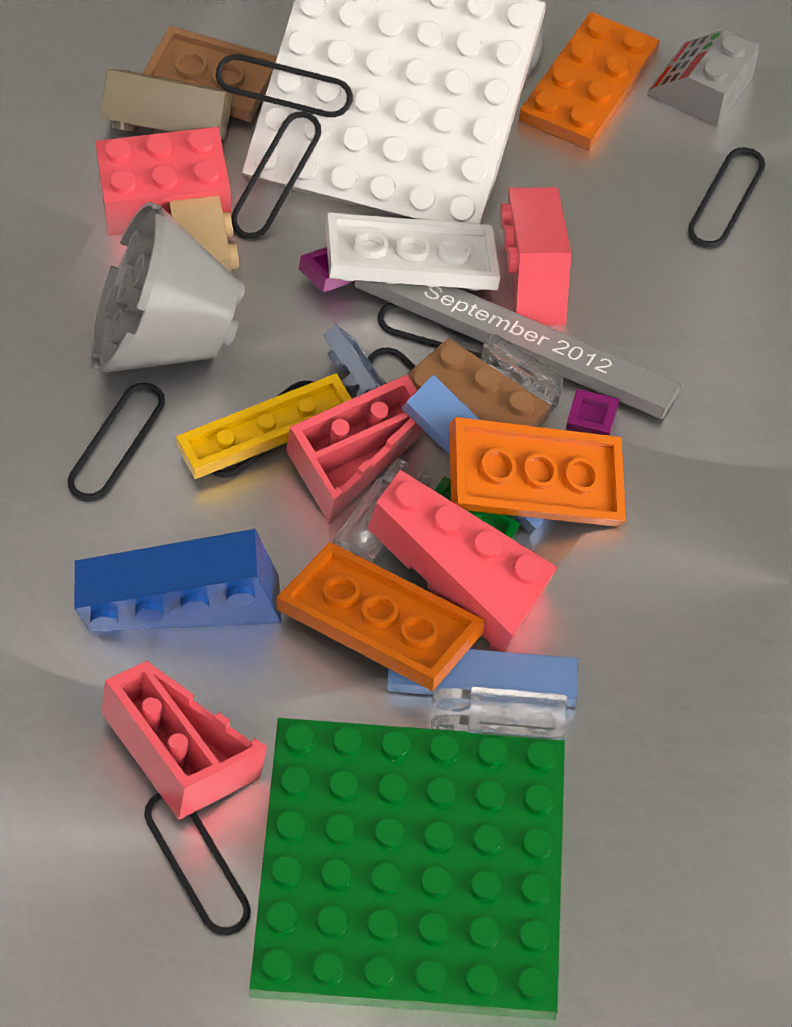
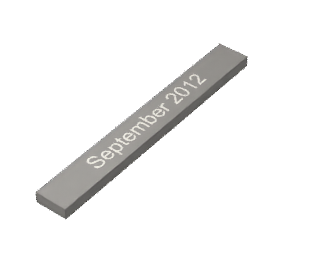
[354,280,681,419]

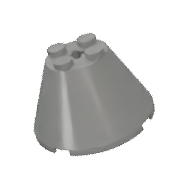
[91,202,245,373]

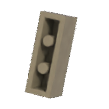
[100,69,233,140]

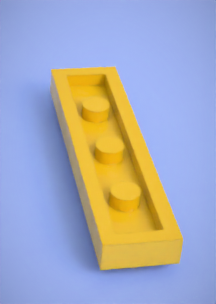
[176,373,352,479]

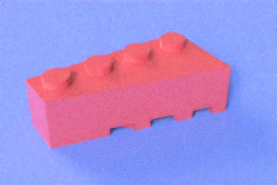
[367,470,558,652]

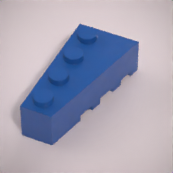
[74,529,281,632]

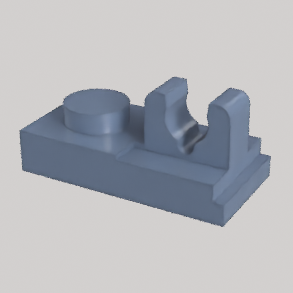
[323,324,385,397]

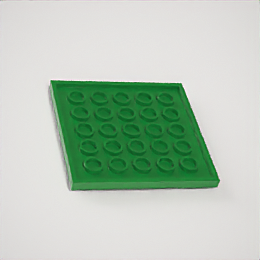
[249,718,565,1020]

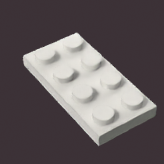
[325,213,500,290]

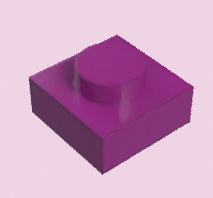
[298,247,355,293]
[566,389,619,436]

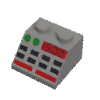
[647,30,760,127]

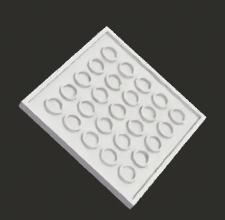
[242,0,546,224]

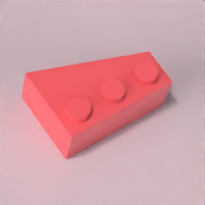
[500,187,571,326]
[286,375,424,523]
[101,661,267,820]

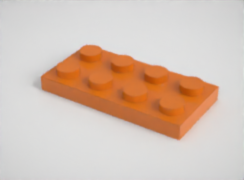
[519,11,660,151]
[449,417,626,527]
[276,542,485,691]

